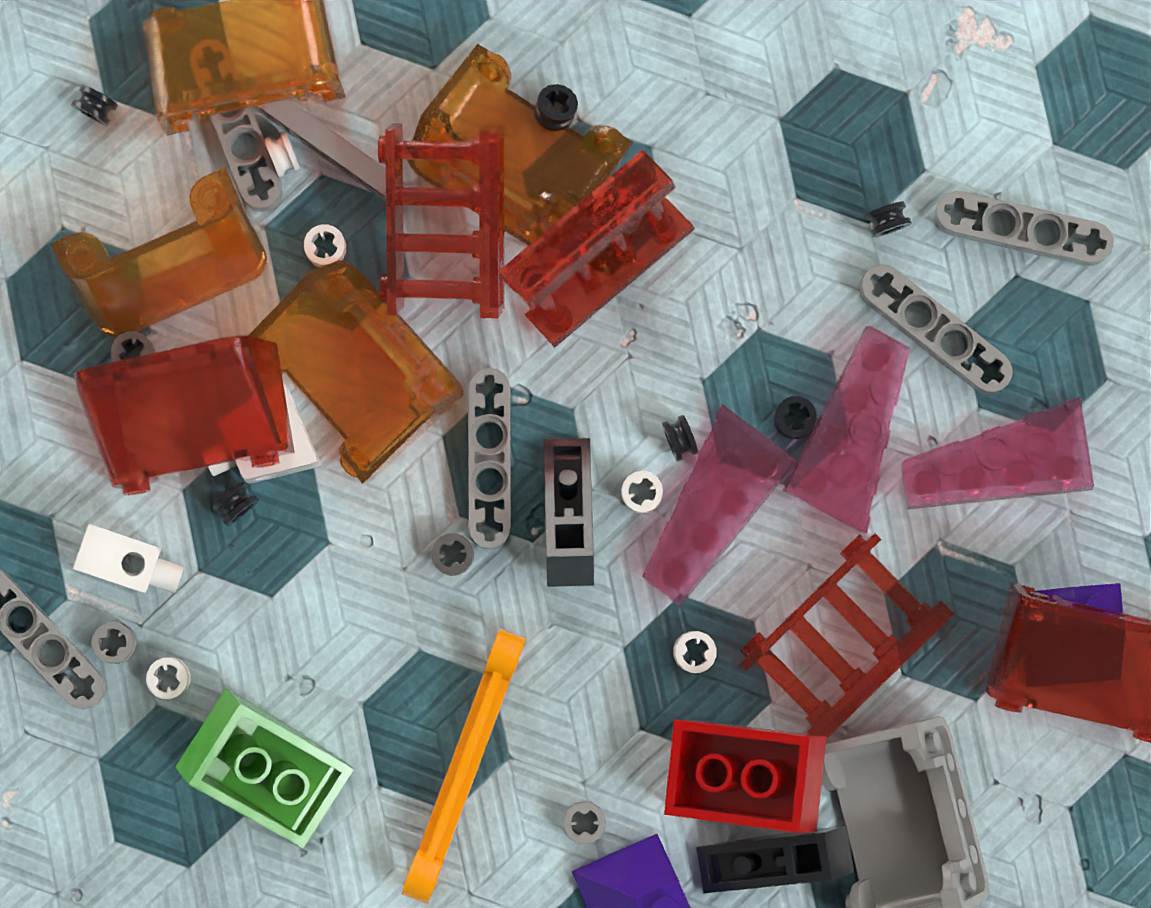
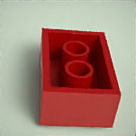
[664,720,827,833]

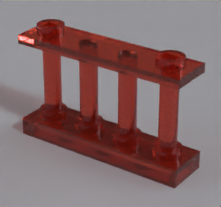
[378,123,505,318]
[498,150,695,348]
[738,533,954,739]

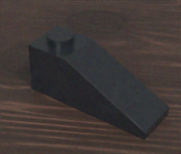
[544,438,594,587]
[696,825,854,894]

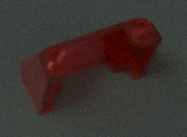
[74,335,295,496]
[985,582,1151,743]

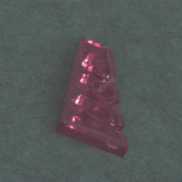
[782,326,910,534]
[901,397,1094,510]
[642,404,796,607]

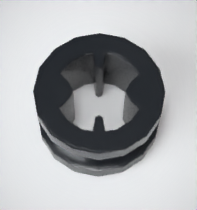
[534,84,578,132]
[71,85,119,125]
[865,201,912,238]
[774,396,817,439]
[662,415,699,462]
[212,482,259,527]

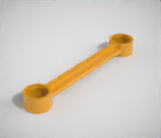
[401,628,526,904]

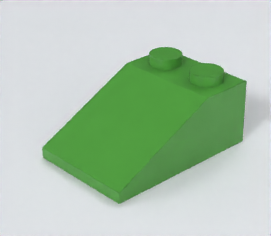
[175,688,354,848]

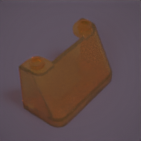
[142,0,346,136]
[407,43,633,257]
[51,167,267,338]
[239,261,464,484]

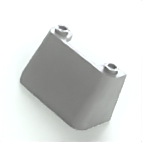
[822,716,989,908]

